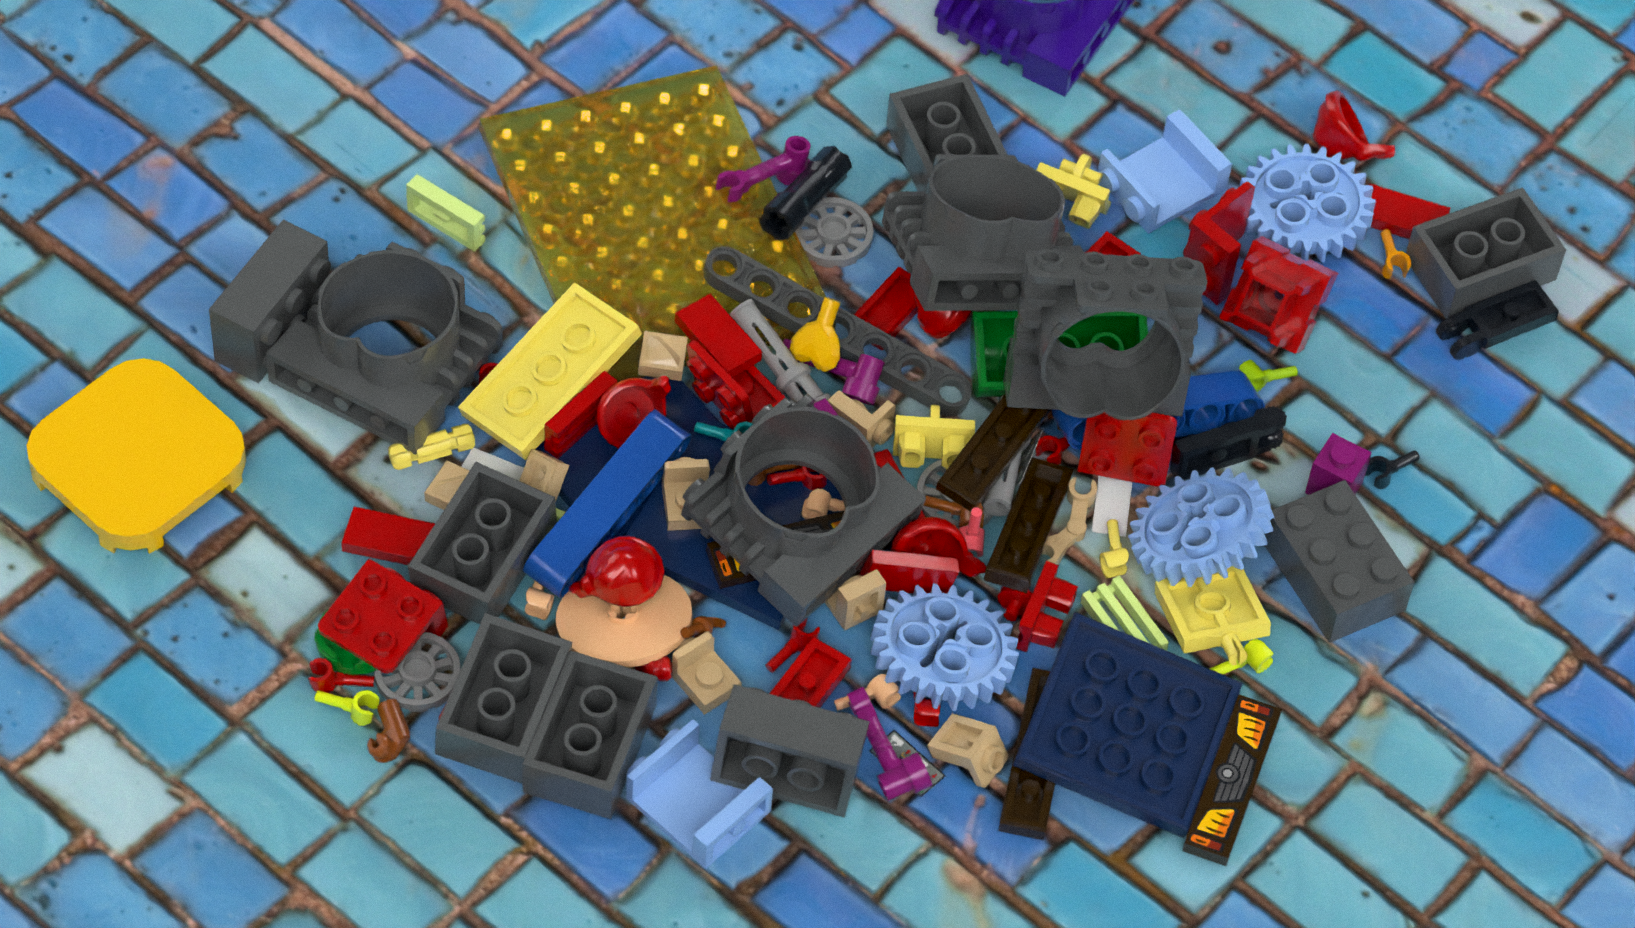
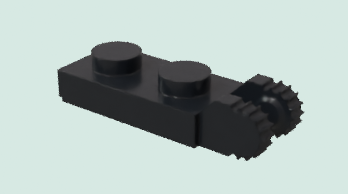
[1435,280,1559,360]
[1170,406,1287,480]

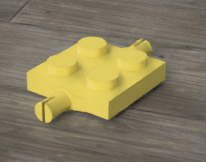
[1155,566,1271,665]

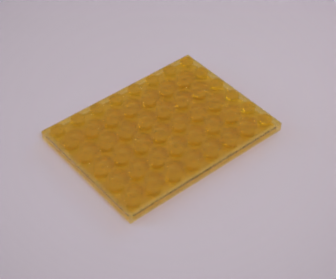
[479,65,836,382]

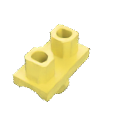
[1036,153,1111,229]
[892,405,975,470]

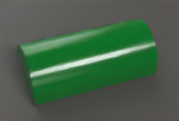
[970,311,1148,397]

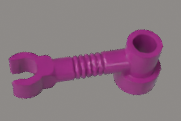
[715,136,811,202]
[783,339,885,406]
[847,687,932,801]

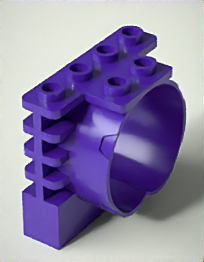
[934,0,1135,97]

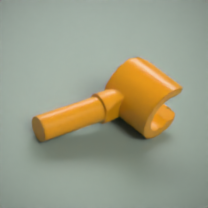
[1380,229,1411,279]

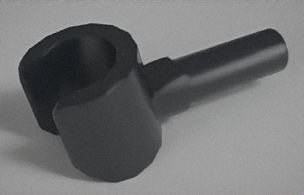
[1365,450,1420,489]

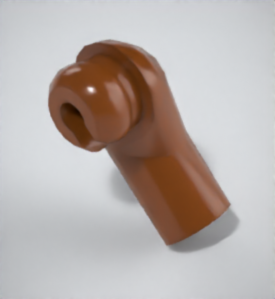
[367,699,411,763]

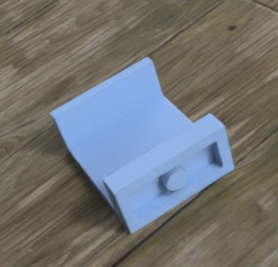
[1098,109,1232,234]
[626,719,773,869]

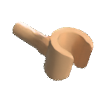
[801,489,845,519]
[525,580,554,620]
[834,674,901,711]

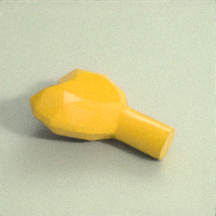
[789,297,841,372]

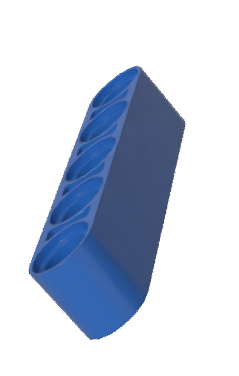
[1052,371,1265,450]
[523,409,692,598]

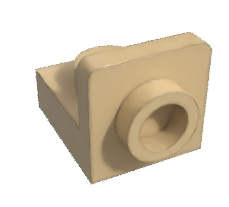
[827,390,896,448]
[662,457,710,531]
[825,570,886,631]
[672,631,742,715]
[927,713,1008,788]

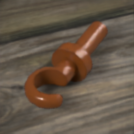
[680,616,726,638]

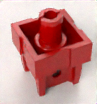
[1219,236,1338,354]

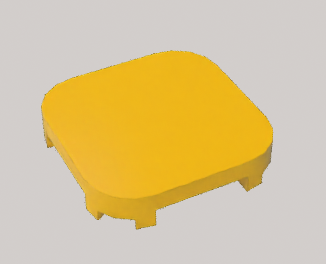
[27,358,246,554]

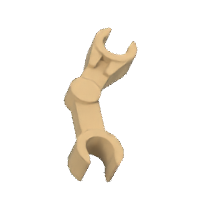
[1042,476,1097,565]

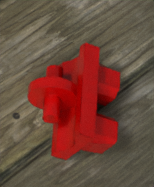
[997,561,1078,653]

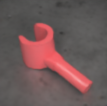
[959,507,985,557]

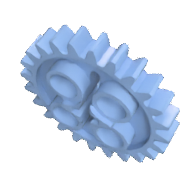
[1240,144,1375,262]
[1128,467,1274,587]
[870,584,1019,711]

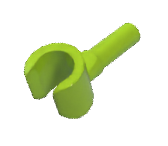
[1239,360,1298,392]

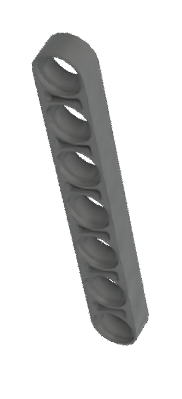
[703,246,972,416]

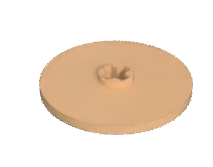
[556,575,693,668]

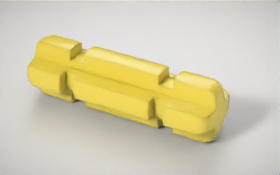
[388,424,475,470]

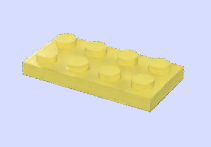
[458,282,642,460]

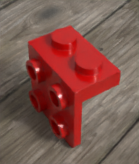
[1183,181,1255,305]
[686,340,786,429]
[1077,412,1177,487]
[318,558,449,674]

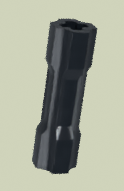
[758,146,852,240]

